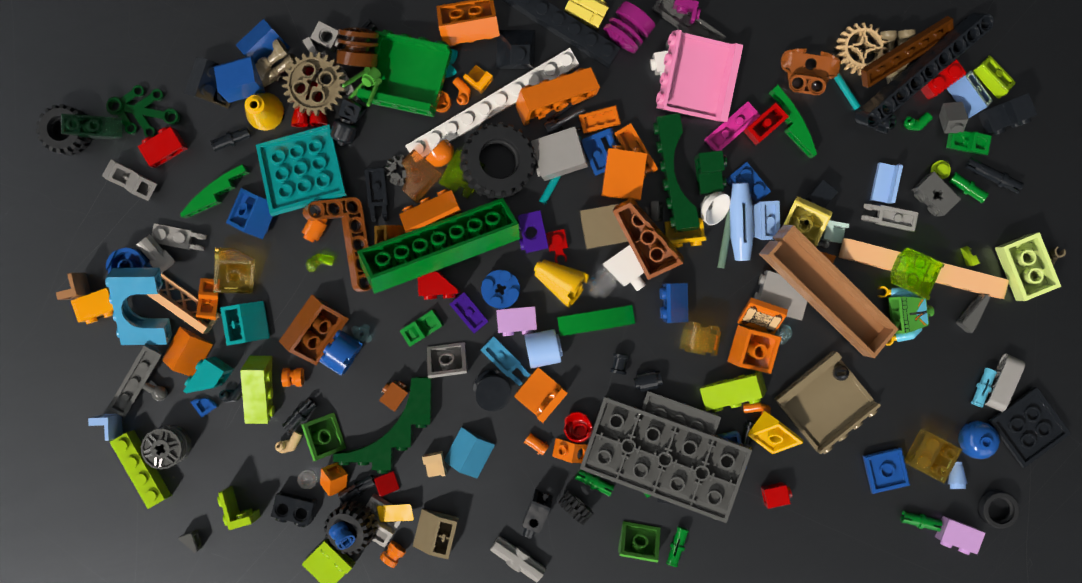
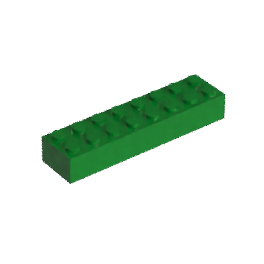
[357,198,520,294]

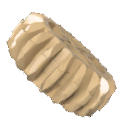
[835,22,889,75]

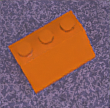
[436,0,500,46]
[399,189,462,233]

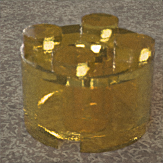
[679,322,721,356]

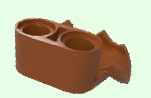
[781,48,841,95]

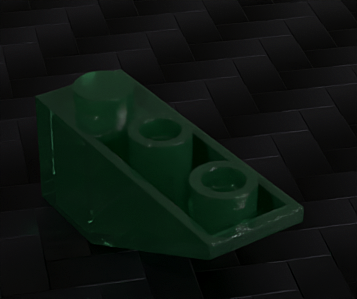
[61,114,122,140]

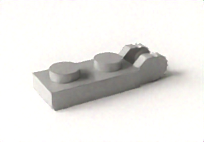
[861,204,919,232]
[151,223,207,251]

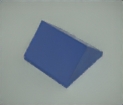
[236,19,290,64]
[214,56,266,103]

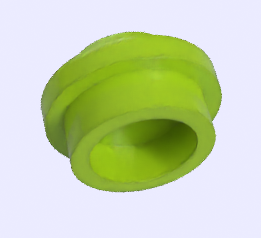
[931,160,951,180]

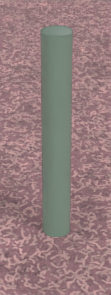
[717,211,730,269]

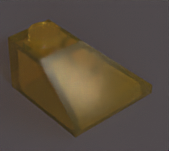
[213,248,255,293]

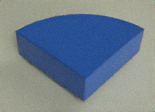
[191,398,218,418]

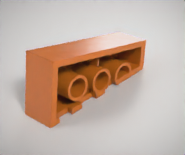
[515,67,600,126]

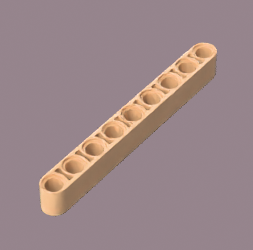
[838,238,1009,299]

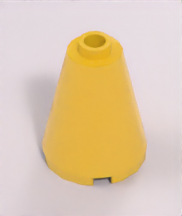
[245,92,284,131]
[534,259,589,307]

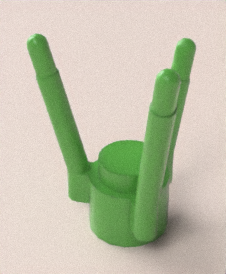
[342,67,382,107]

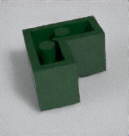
[694,150,727,195]

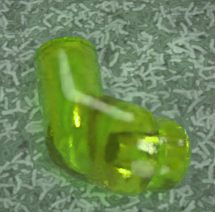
[306,254,334,272]

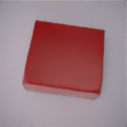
[374,471,400,497]

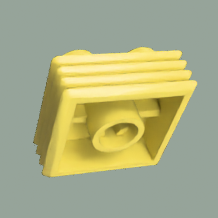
[784,197,833,247]

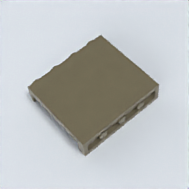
[774,351,881,454]

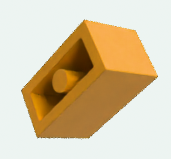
[71,288,114,325]

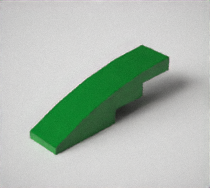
[769,85,817,158]
[180,164,250,218]
[557,305,635,336]

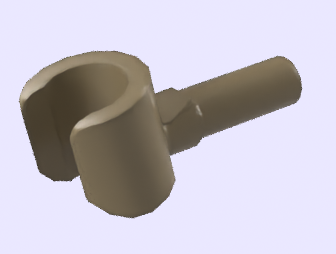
[1050,247,1066,266]

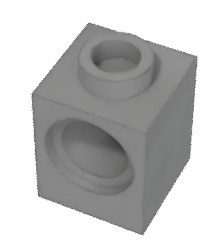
[310,21,343,52]

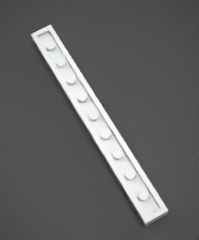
[405,48,580,162]

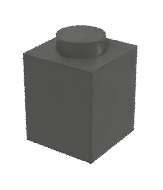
[939,102,968,133]

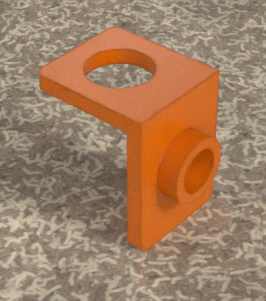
[552,438,588,463]

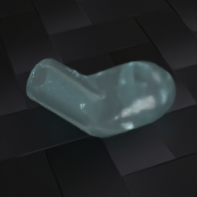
[778,325,792,345]

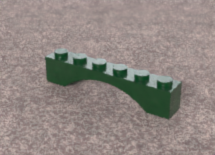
[653,113,700,233]

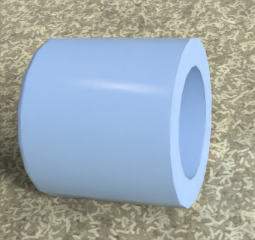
[524,329,563,368]

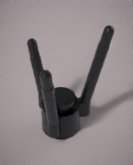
[544,102,586,135]

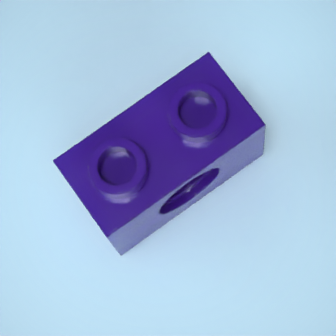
[517,210,549,254]

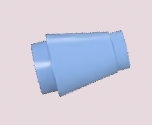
[948,462,968,489]

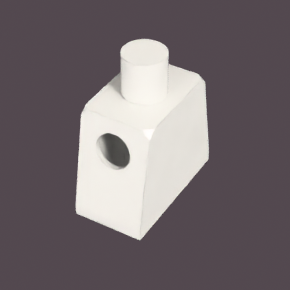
[602,245,646,291]

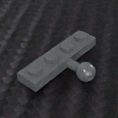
[652,0,726,50]
[107,343,168,418]

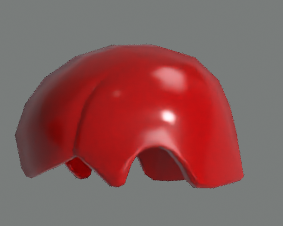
[564,412,593,443]

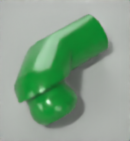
[904,112,933,131]

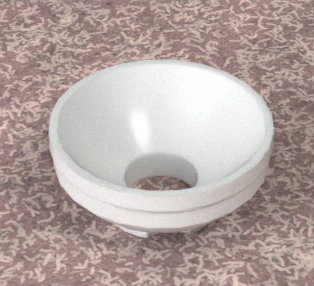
[700,192,730,225]

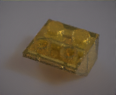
[904,429,962,484]

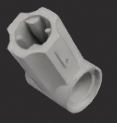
[136,234,175,274]

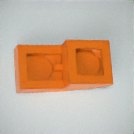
[196,278,220,320]

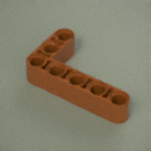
[303,197,371,292]

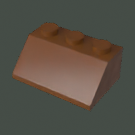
[279,295,349,365]

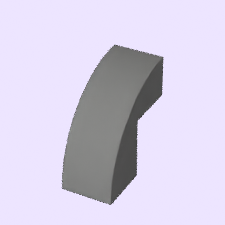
[102,159,157,201]

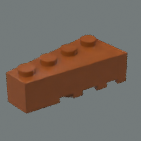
[613,198,684,280]

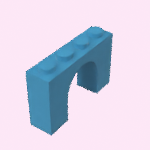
[105,268,172,345]

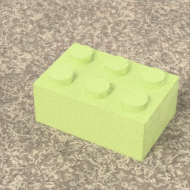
[995,232,1061,301]

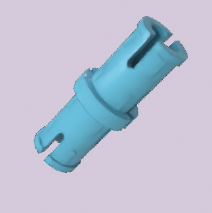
[971,368,997,408]

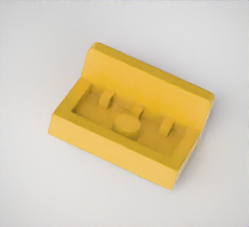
[664,218,707,248]

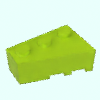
[240,356,275,424]
[700,371,767,412]

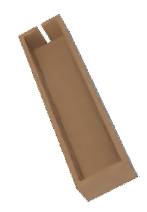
[759,225,898,358]

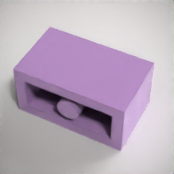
[496,306,537,336]
[935,516,985,555]

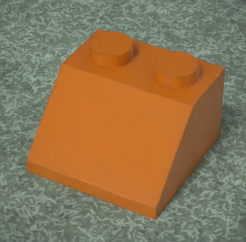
[728,325,782,374]

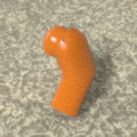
[452,77,471,105]
[743,402,771,415]

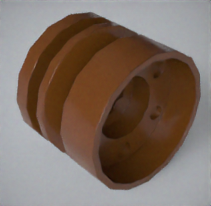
[336,27,379,67]

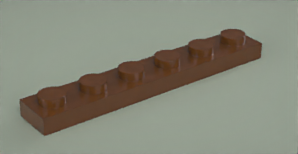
[861,16,954,88]

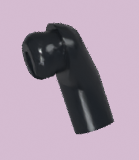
[219,382,242,402]

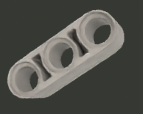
[984,353,1025,412]

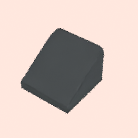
[178,530,203,553]

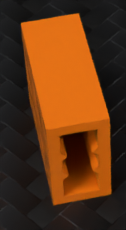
[601,145,647,201]

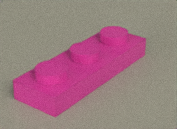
[704,101,761,151]

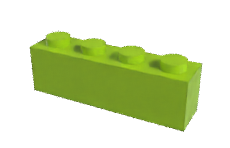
[110,430,172,509]

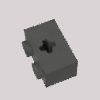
[912,172,961,217]

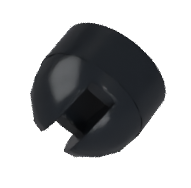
[832,365,849,381]

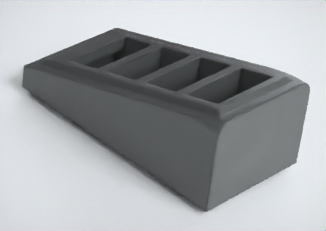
[956,294,990,333]

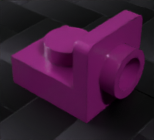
[672,0,701,24]

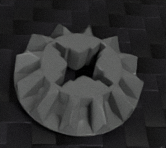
[384,155,415,186]

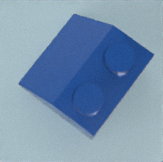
[226,188,273,239]

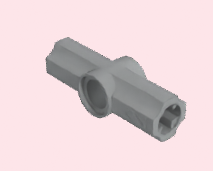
[490,535,546,583]

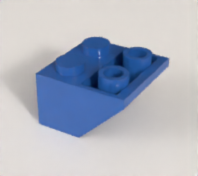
[659,283,689,323]

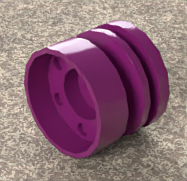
[603,1,656,53]

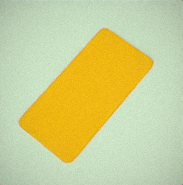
[377,504,414,522]

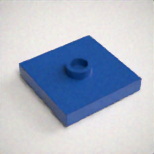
[863,447,910,494]

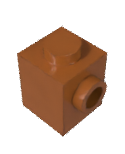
[379,380,410,412]

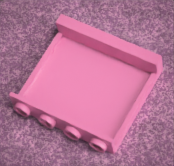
[656,30,743,122]

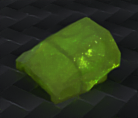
[890,248,945,300]

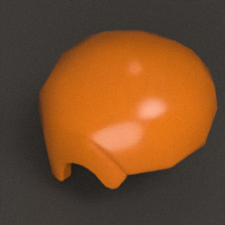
[425,139,454,167]

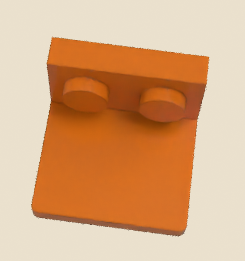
[514,368,568,423]

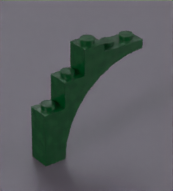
[333,377,433,474]

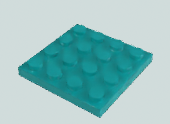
[256,124,347,216]

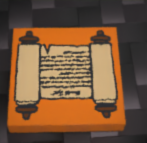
[738,298,788,334]

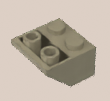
[413,508,459,559]

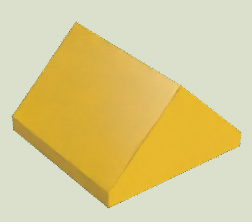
[748,411,803,454]

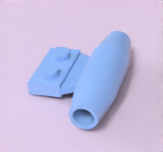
[729,183,780,261]

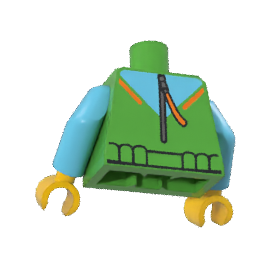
[877,286,934,346]

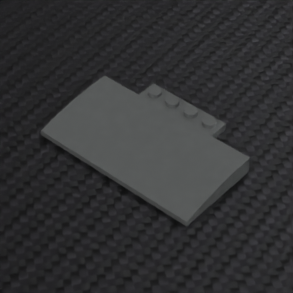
[580,391,752,523]

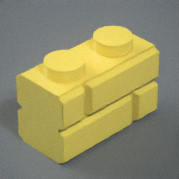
[564,0,609,31]

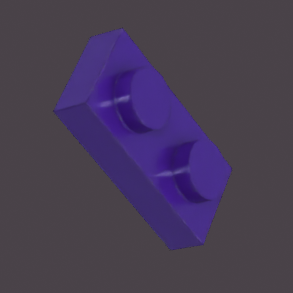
[450,292,489,334]

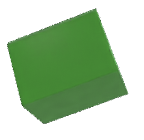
[301,413,346,461]
[618,521,661,563]

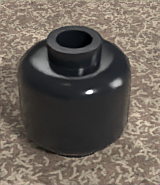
[330,116,358,146]

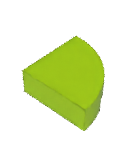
[960,246,980,266]

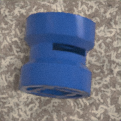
[329,522,355,550]

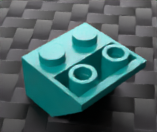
[220,301,270,346]
[183,356,234,393]

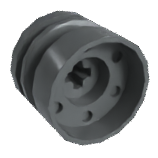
[141,425,191,469]

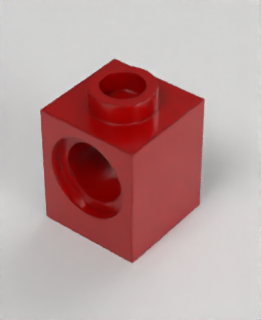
[761,482,792,509]

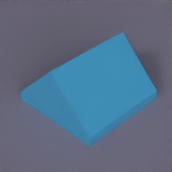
[444,427,495,478]

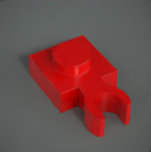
[545,229,568,263]

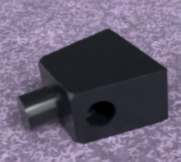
[522,489,553,539]

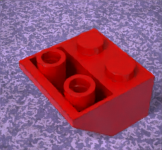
[417,271,461,300]

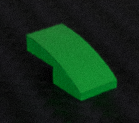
[946,131,992,155]
[400,309,444,347]

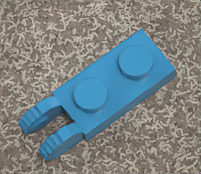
[481,336,531,386]

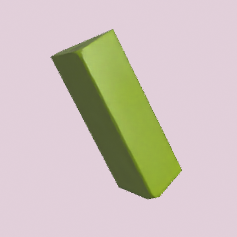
[973,55,1016,99]

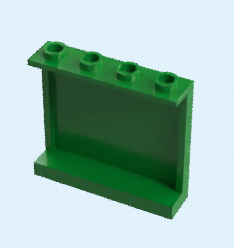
[356,30,452,117]

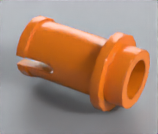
[524,433,549,455]

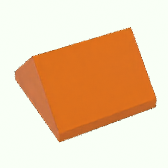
[162,326,214,376]

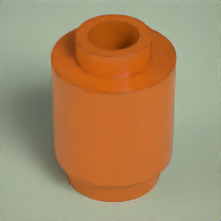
[302,213,328,243]

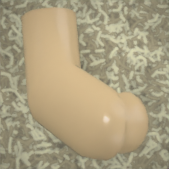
[275,431,302,453]

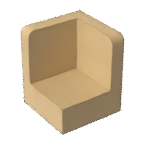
[422,451,447,477]

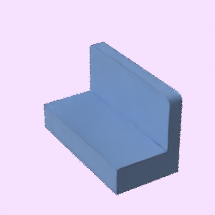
[947,70,993,118]

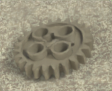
[282,52,346,116]

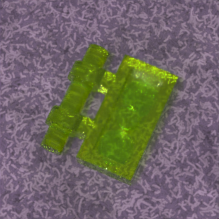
[439,149,485,199]

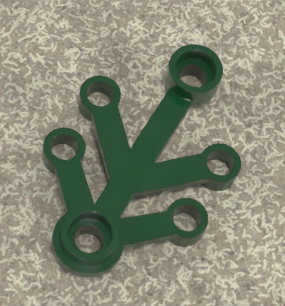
[106,85,180,137]

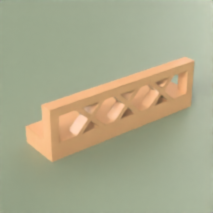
[147,273,221,334]

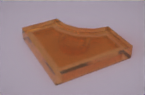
[401,149,442,203]

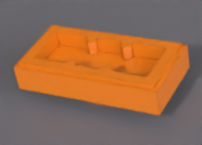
[579,105,621,134]

